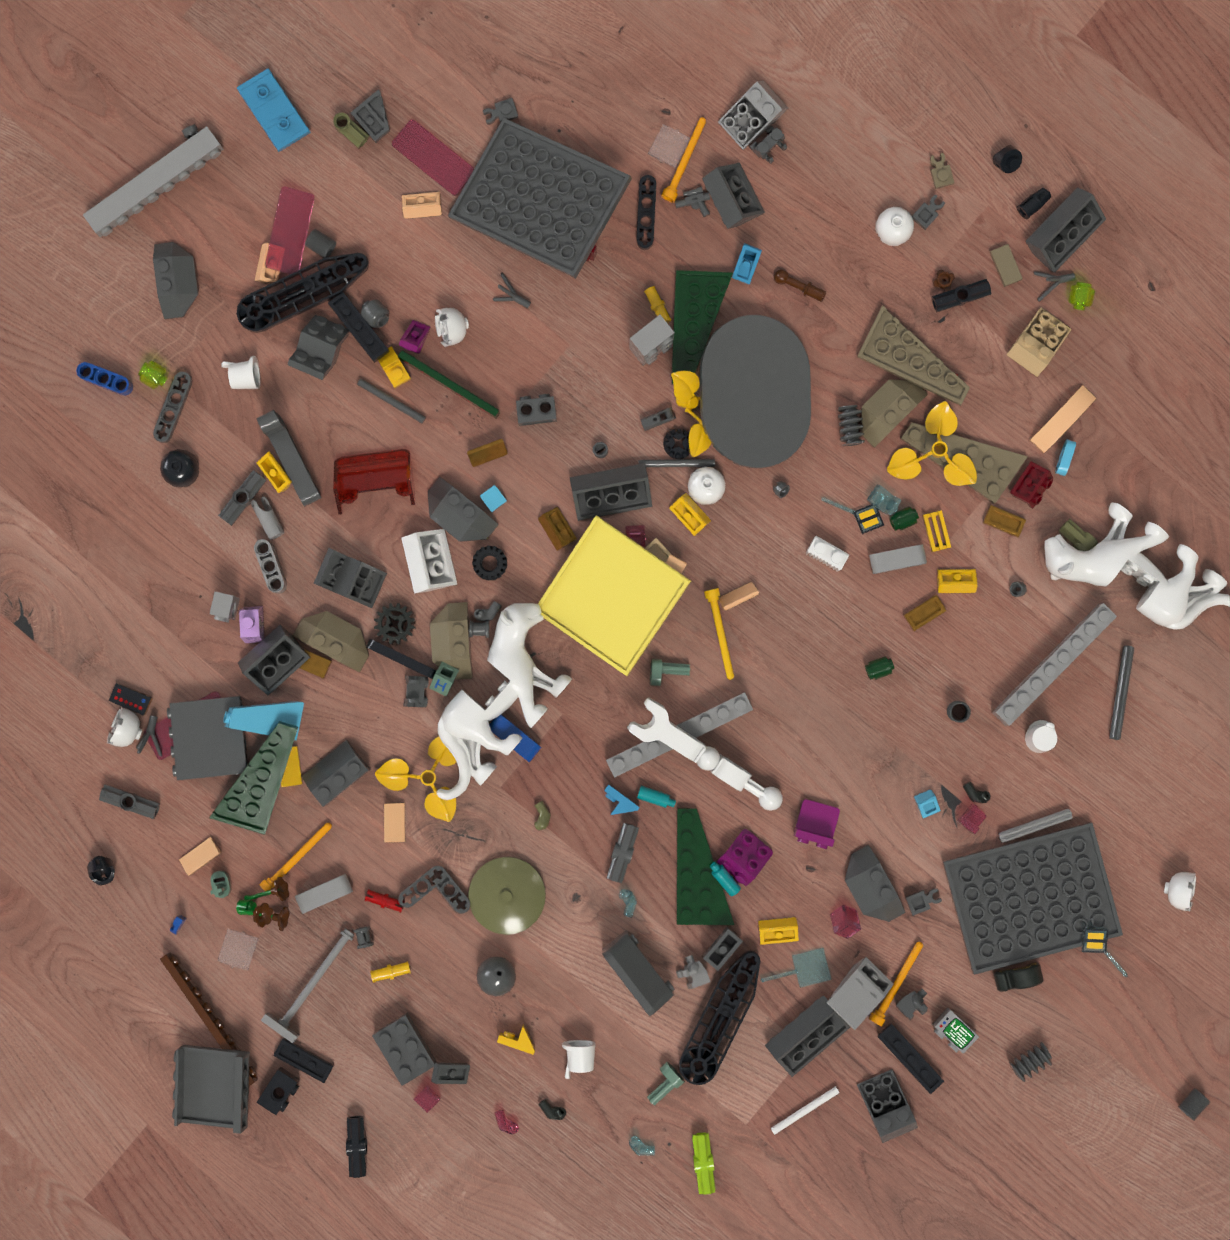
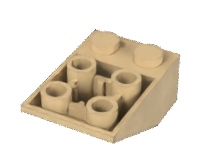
[1007,307,1071,377]

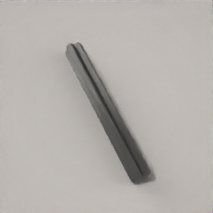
[1109,646,1134,740]

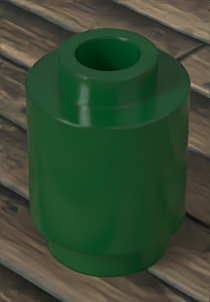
[889,506,919,531]
[865,656,895,680]

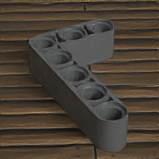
[256,410,322,507]

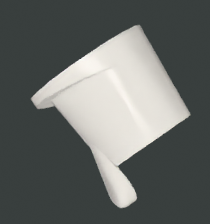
[221,356,260,389]
[1025,720,1057,753]
[562,1040,595,1079]

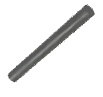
[357,378,426,424]
[639,459,715,467]

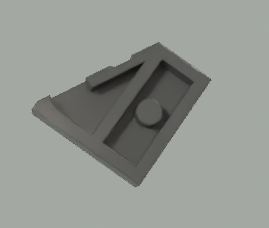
[351,90,390,143]

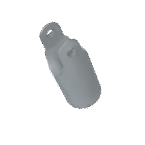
[251,496,285,540]

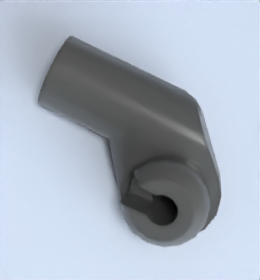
[474,601,502,622]

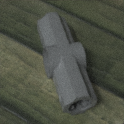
[218,470,267,526]
[99,784,160,819]
[606,823,639,883]

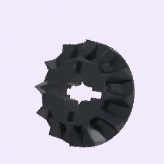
[663,428,690,459]

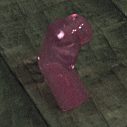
[494,1110,519,1135]

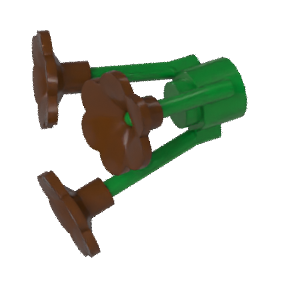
[236,877,290,931]

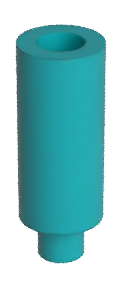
[637,785,676,808]
[710,862,741,896]

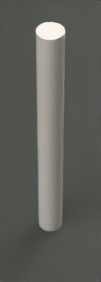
[771,1086,839,1135]

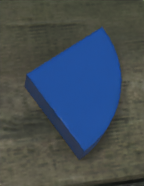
[170,915,187,935]

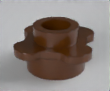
[933,270,955,291]

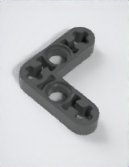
[398,866,470,914]

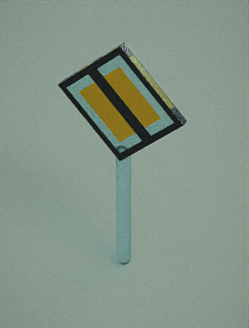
[821,497,884,534]
[1081,928,1128,977]

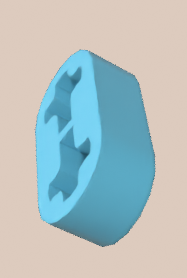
[1055,439,1076,476]

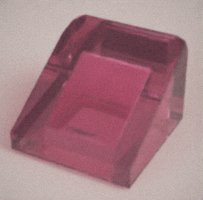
[625,525,645,548]
[413,1085,441,1113]

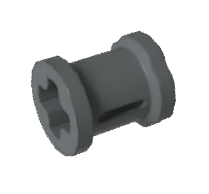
[469,620,490,638]
[353,926,374,949]

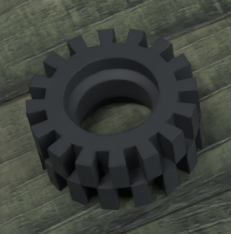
[472,545,507,581]

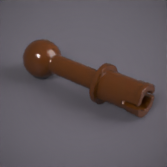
[774,269,826,302]

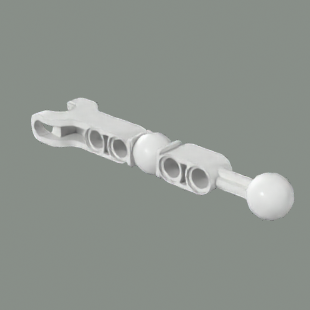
[627,698,783,811]

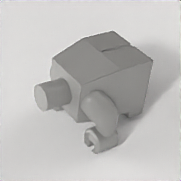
[676,955,710,989]

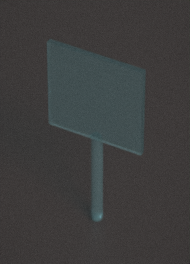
[760,948,831,988]

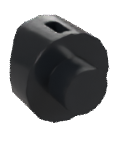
[993,145,1022,173]
[87,856,115,886]

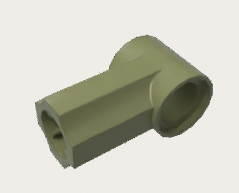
[333,113,369,149]
[1058,519,1098,551]

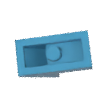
[732,243,762,284]
[604,784,640,815]

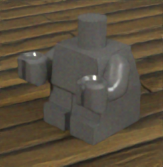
[896,988,928,1020]

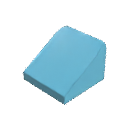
[480,485,507,512]
[914,790,941,818]

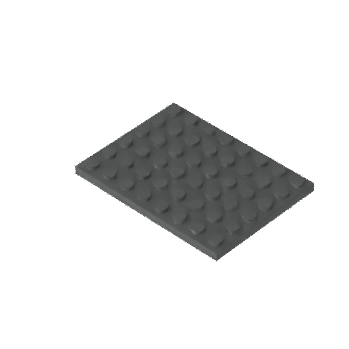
[448,118,632,279]
[943,822,1123,975]

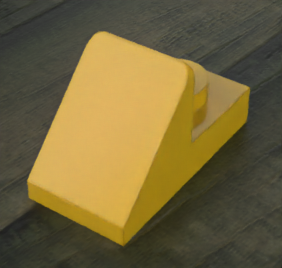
[378,346,411,388]
[497,1024,535,1055]

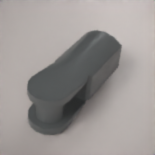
[640,407,676,431]

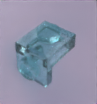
[867,484,901,516]

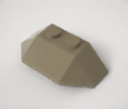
[861,380,928,448]
[430,602,473,680]
[293,611,369,672]

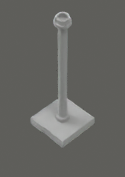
[261,928,354,1043]

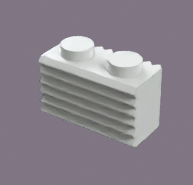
[806,536,849,572]

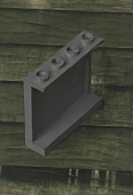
[167,696,248,780]
[172,1045,250,1134]

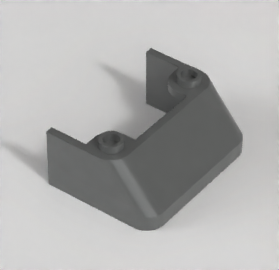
[602,930,675,1016]

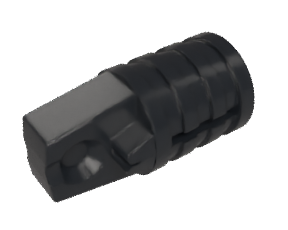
[1016,188,1051,220]

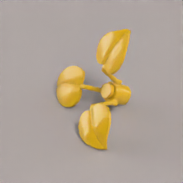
[671,371,712,457]
[887,401,977,486]
[375,736,457,822]

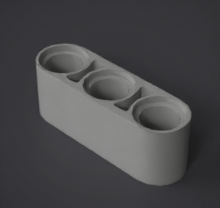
[254,539,287,594]
[869,544,927,574]
[295,874,353,914]

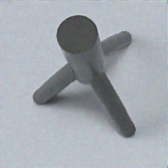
[1034,271,1075,302]
[493,273,531,309]
[136,715,162,756]

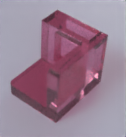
[957,804,986,834]
[830,905,861,939]

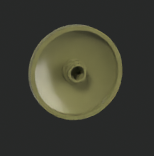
[468,857,546,935]

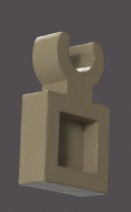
[930,153,954,189]

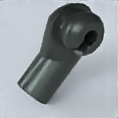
[963,782,991,804]
[538,1099,566,1120]

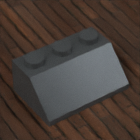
[702,162,765,229]
[238,625,310,696]
[301,740,371,807]

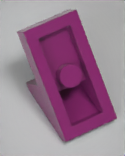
[399,320,430,354]

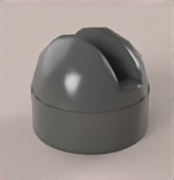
[182,124,198,139]
[593,442,608,458]
[773,481,790,498]
[1010,581,1027,597]

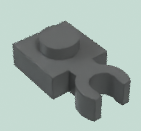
[483,98,518,125]
[912,195,945,230]
[905,888,942,916]

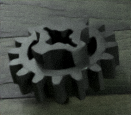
[374,603,416,645]

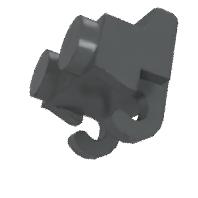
[749,126,787,164]
[403,676,429,708]

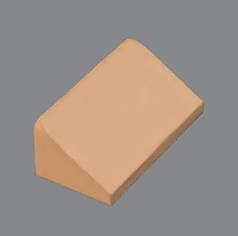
[402,192,442,219]
[255,243,285,284]
[719,582,759,611]
[384,803,405,842]
[179,837,222,876]

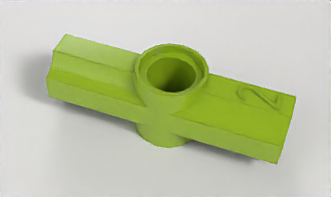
[692,1132,715,1195]

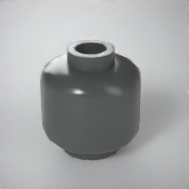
[361,299,389,328]

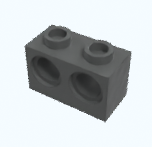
[516,394,557,426]

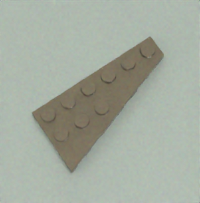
[857,305,970,406]
[900,422,1028,504]

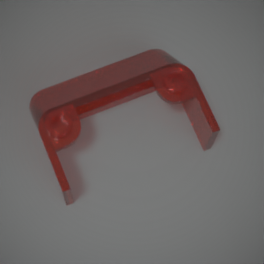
[333,449,415,514]

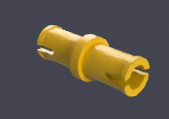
[644,286,672,323]
[370,961,411,983]

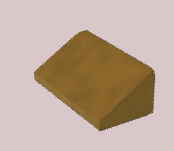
[467,439,508,467]
[538,506,577,551]

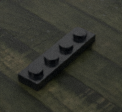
[328,292,389,363]
[877,1023,945,1095]

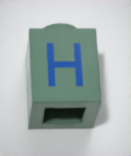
[429,662,459,696]

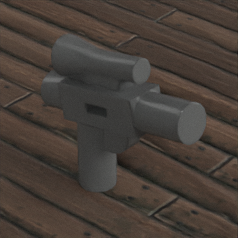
[675,186,710,217]

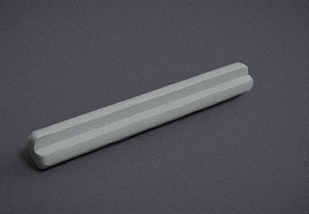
[998,809,1073,843]

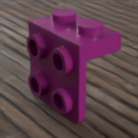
[793,799,840,849]
[717,829,773,886]

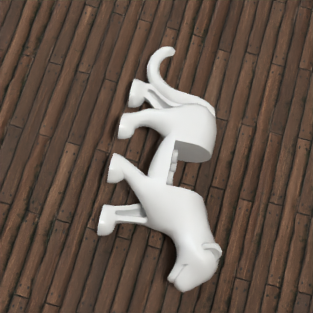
[1044,502,1230,630]
[437,603,572,800]

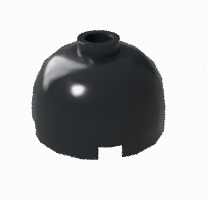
[160,449,199,488]

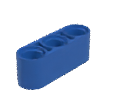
[76,362,133,396]
[489,714,542,762]

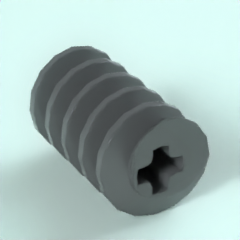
[838,405,865,446]
[1009,1042,1052,1082]

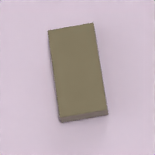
[990,244,1023,287]

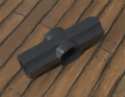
[931,279,992,313]
[346,1116,367,1178]

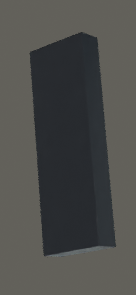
[273,1038,334,1083]

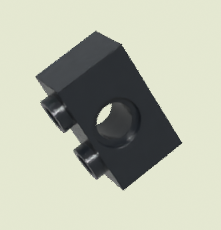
[257,1067,300,1115]

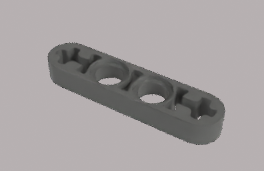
[153,372,193,443]

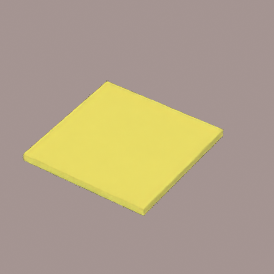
[538,515,691,676]

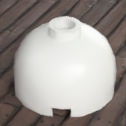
[875,207,914,246]
[435,308,469,347]
[688,467,726,505]
[107,707,142,747]
[1164,872,1196,912]

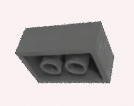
[372,1012,437,1086]

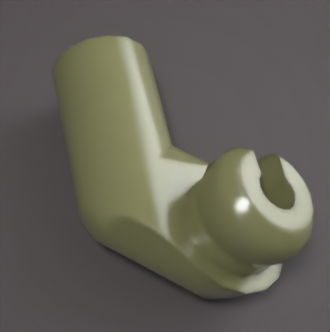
[534,801,551,831]

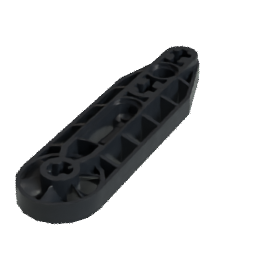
[236,253,369,333]
[679,950,760,1085]

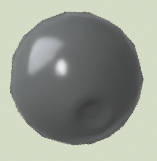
[476,956,516,997]

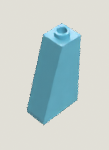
[223,701,304,741]

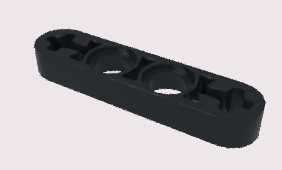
[637,175,656,250]
[366,639,437,679]

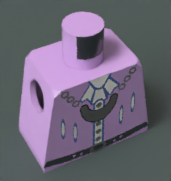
[239,606,264,643]

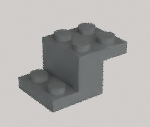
[287,315,349,380]
[313,548,387,608]

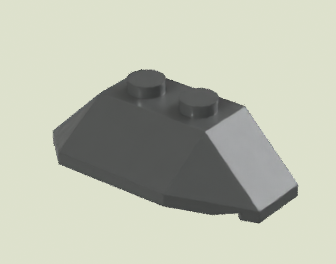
[153,242,199,320]
[428,477,499,542]
[844,845,906,922]

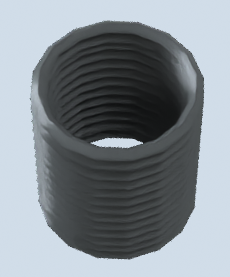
[305,229,336,258]
[947,701,971,723]
[1178,1088,1210,1121]

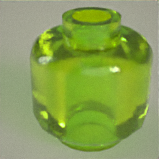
[1068,282,1095,310]
[138,361,168,389]

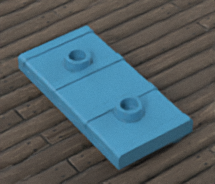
[237,68,311,152]

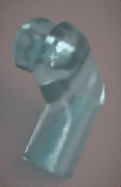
[619,889,637,918]
[629,1136,655,1156]

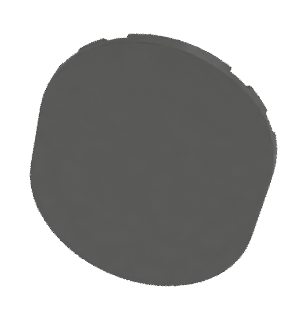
[700,315,811,468]

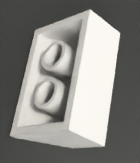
[401,529,457,594]

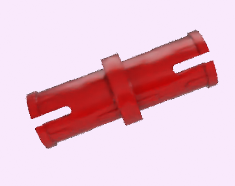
[364,889,405,913]

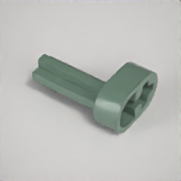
[650,659,690,686]
[210,871,232,898]
[647,1062,685,1106]

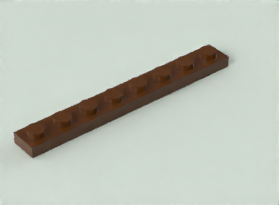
[160,953,258,1086]

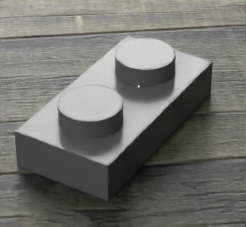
[431,1062,470,1084]

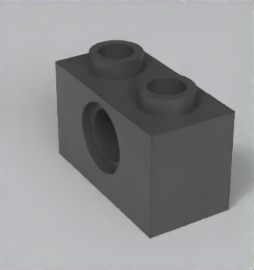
[702,927,743,971]

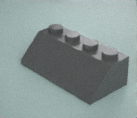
[1025,187,1106,273]
[569,463,653,521]
[765,995,850,1077]

